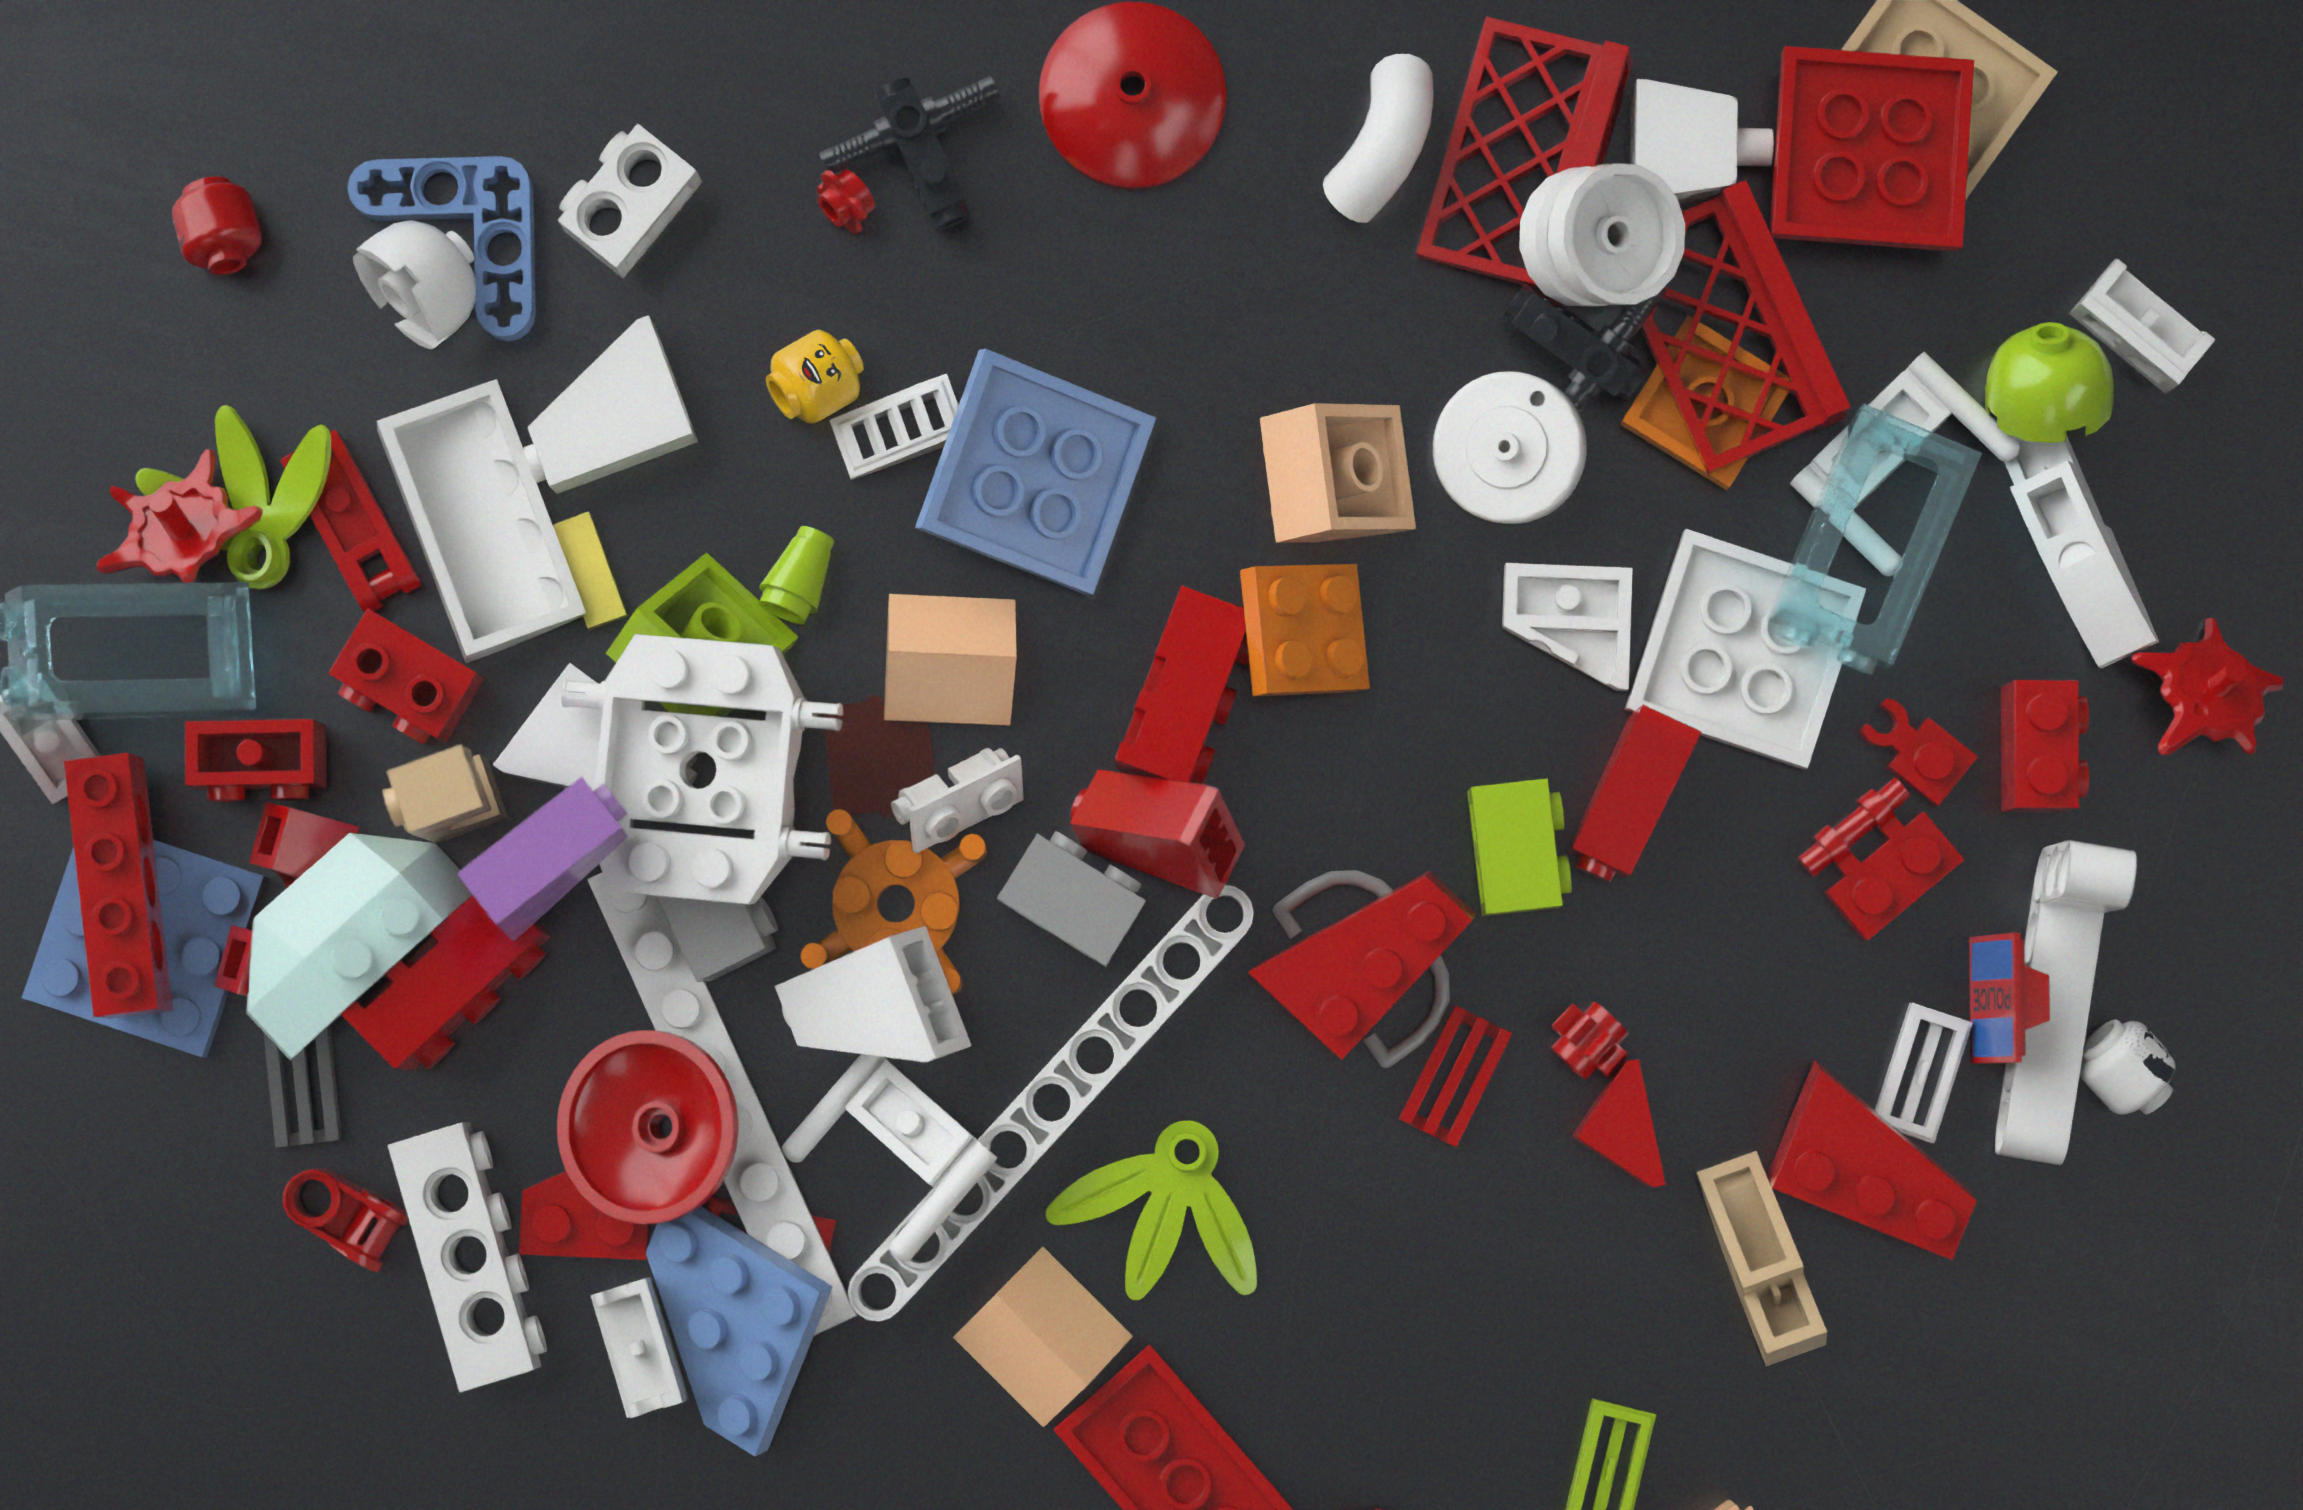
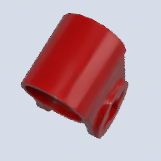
[283,1168,409,1273]

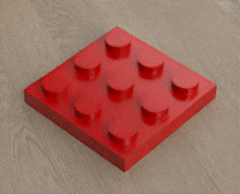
[1770,46,1974,252]

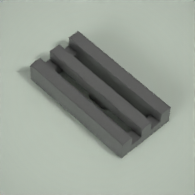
[263,1025,342,1148]

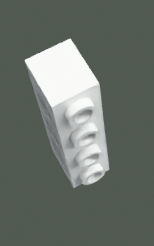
[388,1122,547,1392]

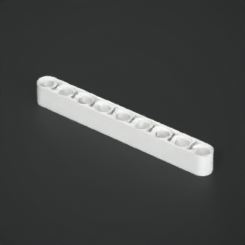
[848,885,1254,1321]

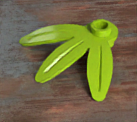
[135,405,331,589]
[1045,1121,1257,1300]

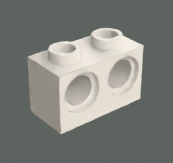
[557,123,702,278]

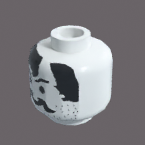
[2080,1019,2175,1115]

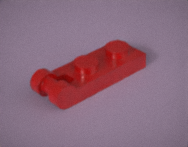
[280,429,422,613]

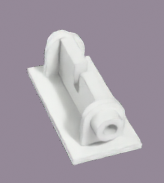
[891,748,1024,854]

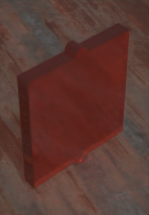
[823,695,935,817]

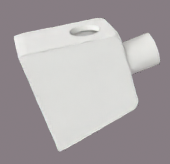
[1630,79,1773,204]

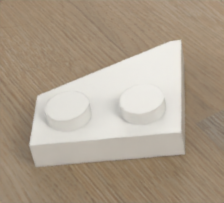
[1502,563,1633,691]

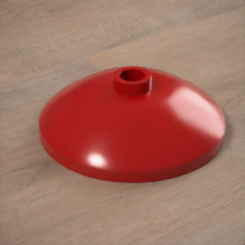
[1039,2,1226,189]
[557,1030,739,1224]

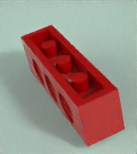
[64,753,173,1019]

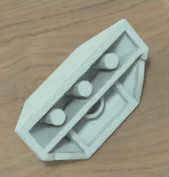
[246,833,472,1060]

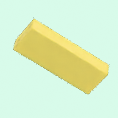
[553,511,628,630]

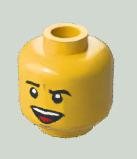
[766,330,864,424]

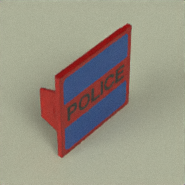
[1969,933,2050,1064]

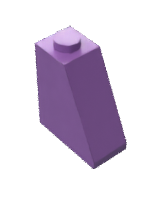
[457,777,628,941]

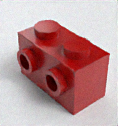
[328,608,485,745]
[2001,680,2089,813]
[185,719,327,802]

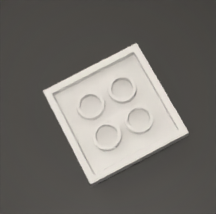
[1624,529,1866,770]

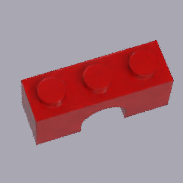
[214,802,359,996]

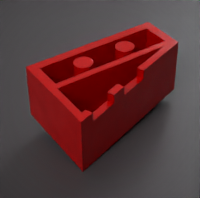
[1115,585,1249,785]
[1248,871,1476,1060]
[341,894,550,1070]
[1767,1059,1977,1260]

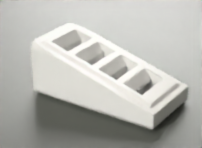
[830,373,958,480]

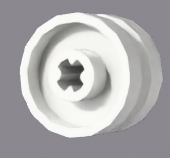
[1519,163,1685,307]

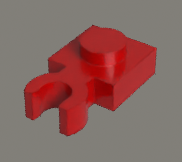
[1858,698,1978,807]

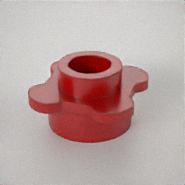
[817,169,875,234]

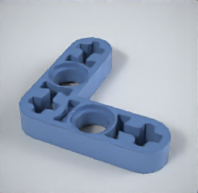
[347,156,536,342]

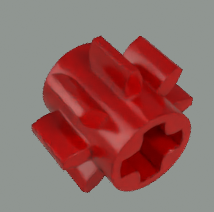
[1551,1001,1629,1080]

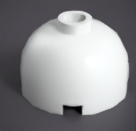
[353,220,476,350]

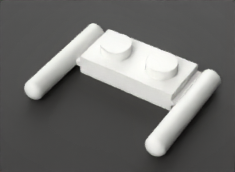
[1790,352,2020,576]
[782,1054,997,1262]

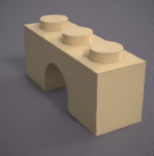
[383,745,509,844]

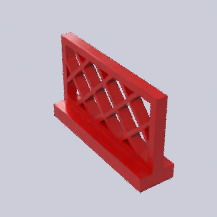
[1416,17,1633,292]
[1641,180,1851,475]

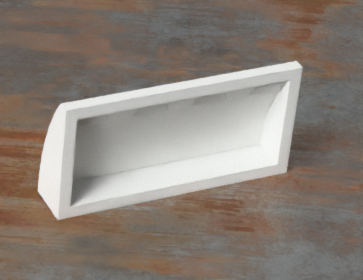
[377,379,586,663]

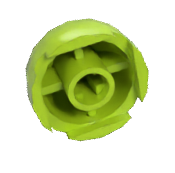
[1985,322,2114,443]

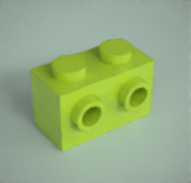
[1467,778,1572,917]

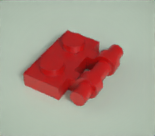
[1798,778,1965,941]

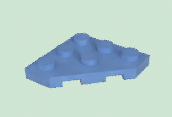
[646,1206,833,1457]

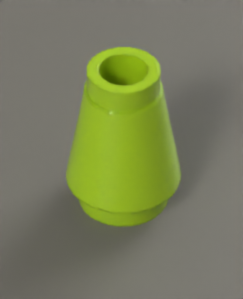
[759,526,834,625]

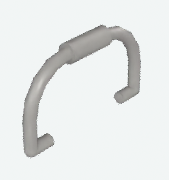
[1272,870,1450,1068]

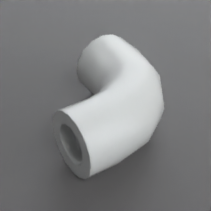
[1323,54,1434,223]

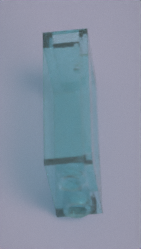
[1767,403,1982,674]
[0,582,256,721]

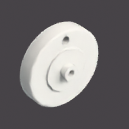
[1433,371,1587,524]

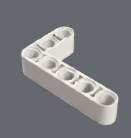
[1995,840,2136,1165]

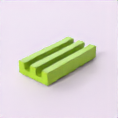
[1565,1398,1656,1510]

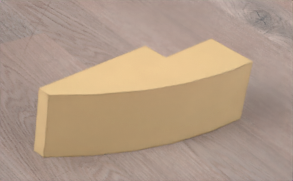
[1697,1151,1827,1366]

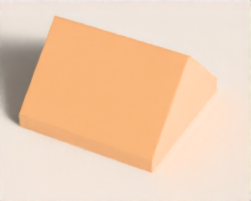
[884,594,1017,726]
[953,1246,1133,1427]

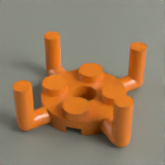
[801,809,987,995]

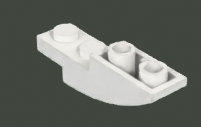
[2005,435,2159,668]

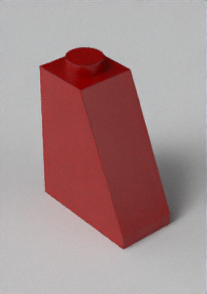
[1567,705,1702,883]
[1070,769,1245,899]

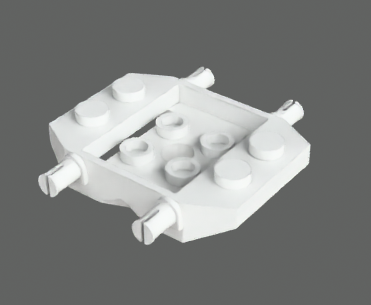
[561,634,843,905]

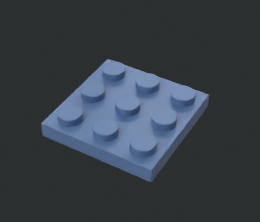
[915,349,1156,595]
[22,840,268,1058]

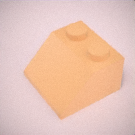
[1260,403,1416,543]

